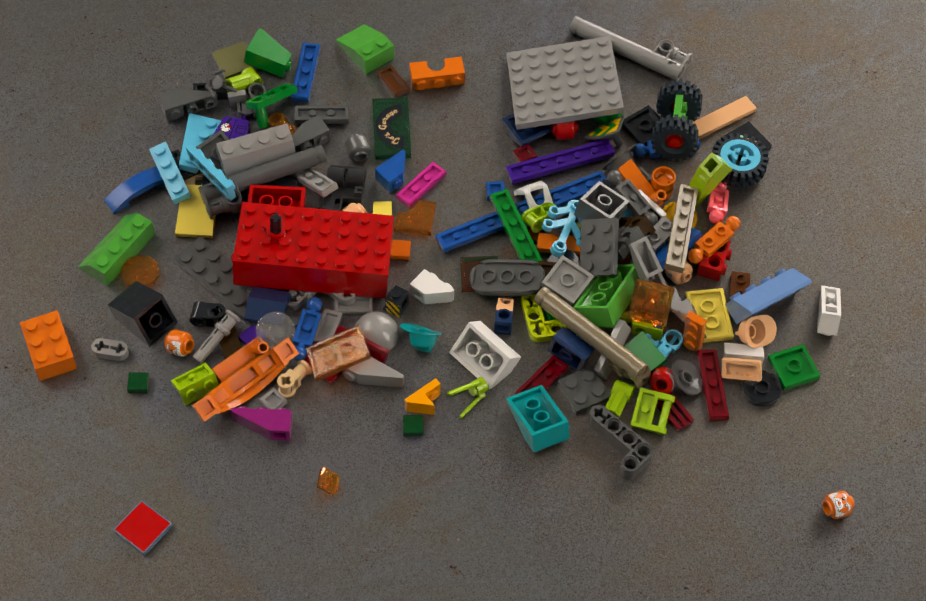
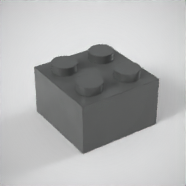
[574,181,630,220]

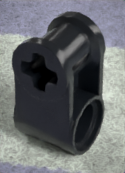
[189,301,226,327]

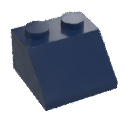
[547,327,595,372]

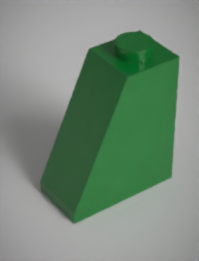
[244,28,293,78]

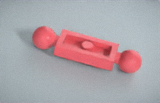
[707,181,729,225]

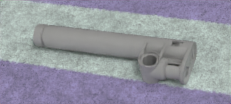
[569,16,693,81]

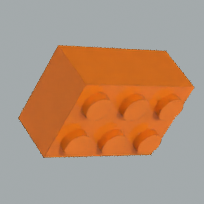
[19,310,77,381]

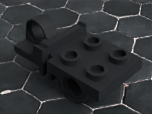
[322,165,367,211]

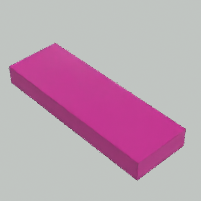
[396,162,446,208]

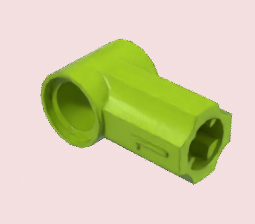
[225,67,263,92]
[605,379,635,418]

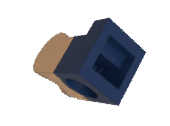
[494,298,514,335]

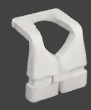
[514,181,553,209]

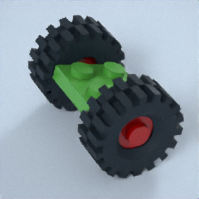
[651,79,703,162]

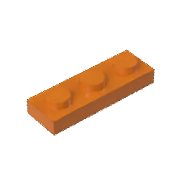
[682,311,707,352]

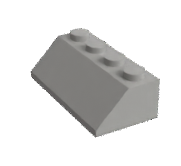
[216,123,296,177]

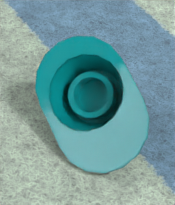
[400,323,442,352]

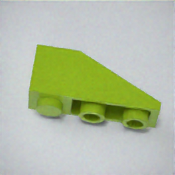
[688,152,732,209]

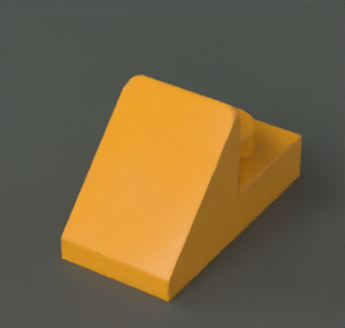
[404,378,441,415]

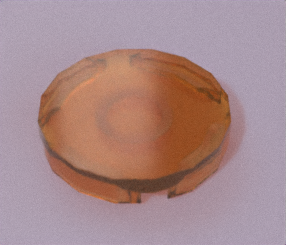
[121,255,160,288]

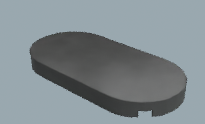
[469,259,546,296]

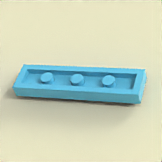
[149,141,191,205]
[186,144,236,201]

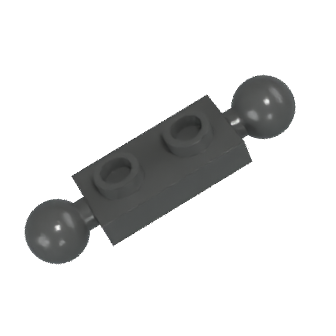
[607,170,658,226]

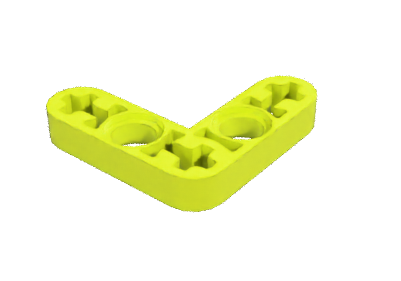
[521,294,577,342]

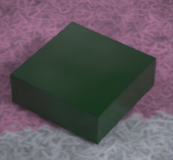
[127,372,149,393]
[403,415,423,436]

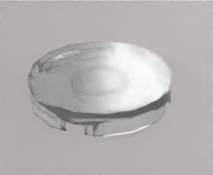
[256,312,295,349]

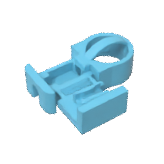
[646,329,683,367]

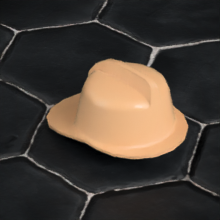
[735,315,777,348]

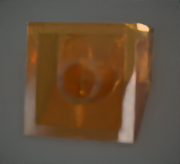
[628,278,675,327]

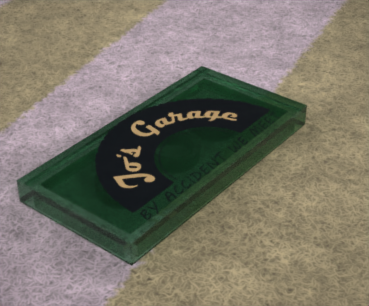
[372,97,411,160]

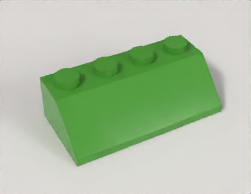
[78,213,155,286]
[573,264,642,328]

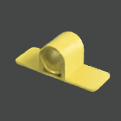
[373,201,392,215]

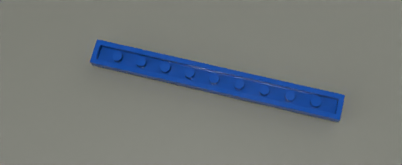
[436,170,607,253]

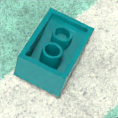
[506,385,570,452]

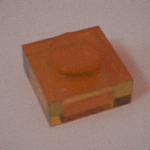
[317,467,340,495]

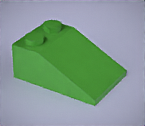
[336,24,394,75]

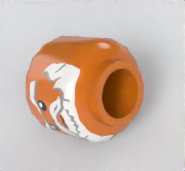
[164,329,194,357]
[822,490,855,519]

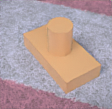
[722,357,762,382]

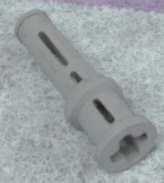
[192,309,241,364]

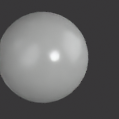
[353,311,399,350]

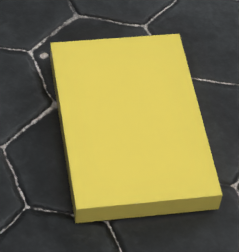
[175,184,216,239]
[685,288,734,343]

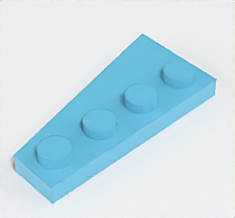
[179,113,221,174]

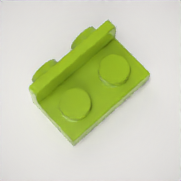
[171,362,219,405]

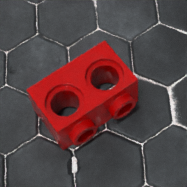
[697,241,733,282]

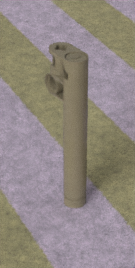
[534,287,651,389]

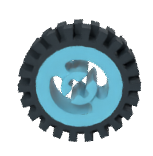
[712,133,769,188]

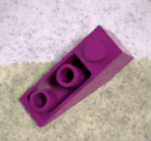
[231,406,293,441]

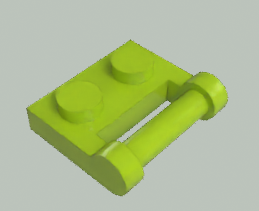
[630,388,675,436]

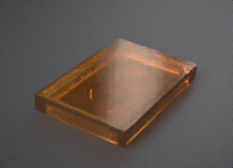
[306,325,371,381]

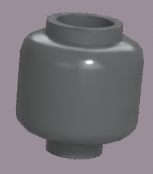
[345,134,371,162]

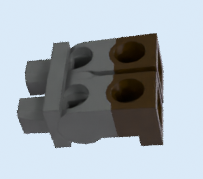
[618,216,656,260]

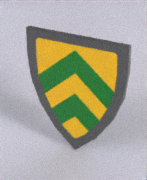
[585,115,625,147]

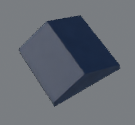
[502,113,552,147]
[244,287,291,326]

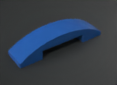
[104,166,165,214]

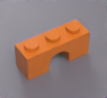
[409,56,465,90]

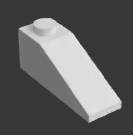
[817,285,841,336]

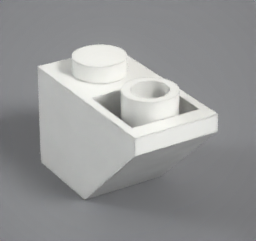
[410,269,454,304]

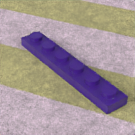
[506,138,615,184]

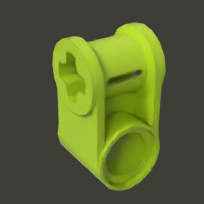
[521,202,556,233]

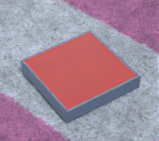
[113,500,173,556]

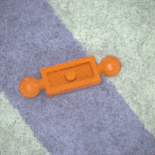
[688,216,741,264]

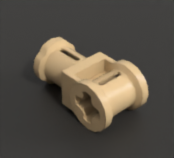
[277,360,312,399]

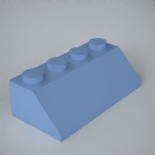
[725,268,812,325]

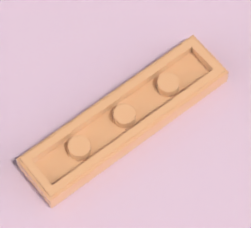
[692,96,756,140]

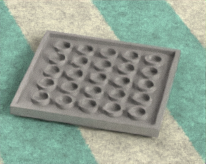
[506,36,624,130]

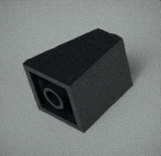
[108,281,178,347]

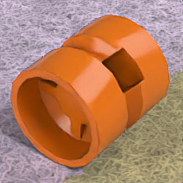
[651,166,676,201]

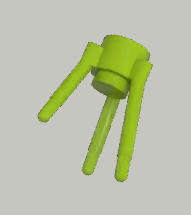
[447,377,489,418]

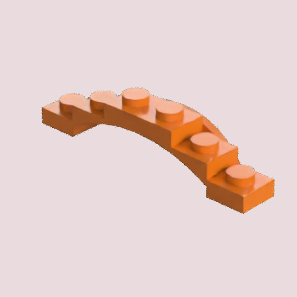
[191,337,299,422]

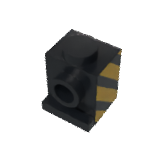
[383,285,409,318]

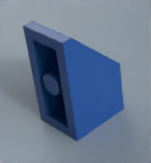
[375,150,406,193]

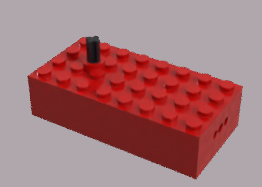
[232,202,394,299]

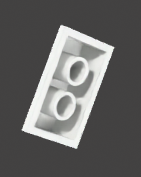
[449,321,521,389]

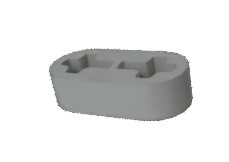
[91,338,129,361]

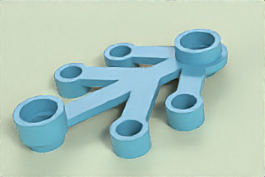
[542,200,581,257]

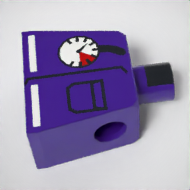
[213,112,250,140]

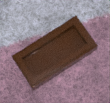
[376,65,410,99]

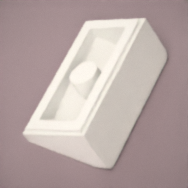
[723,343,764,364]

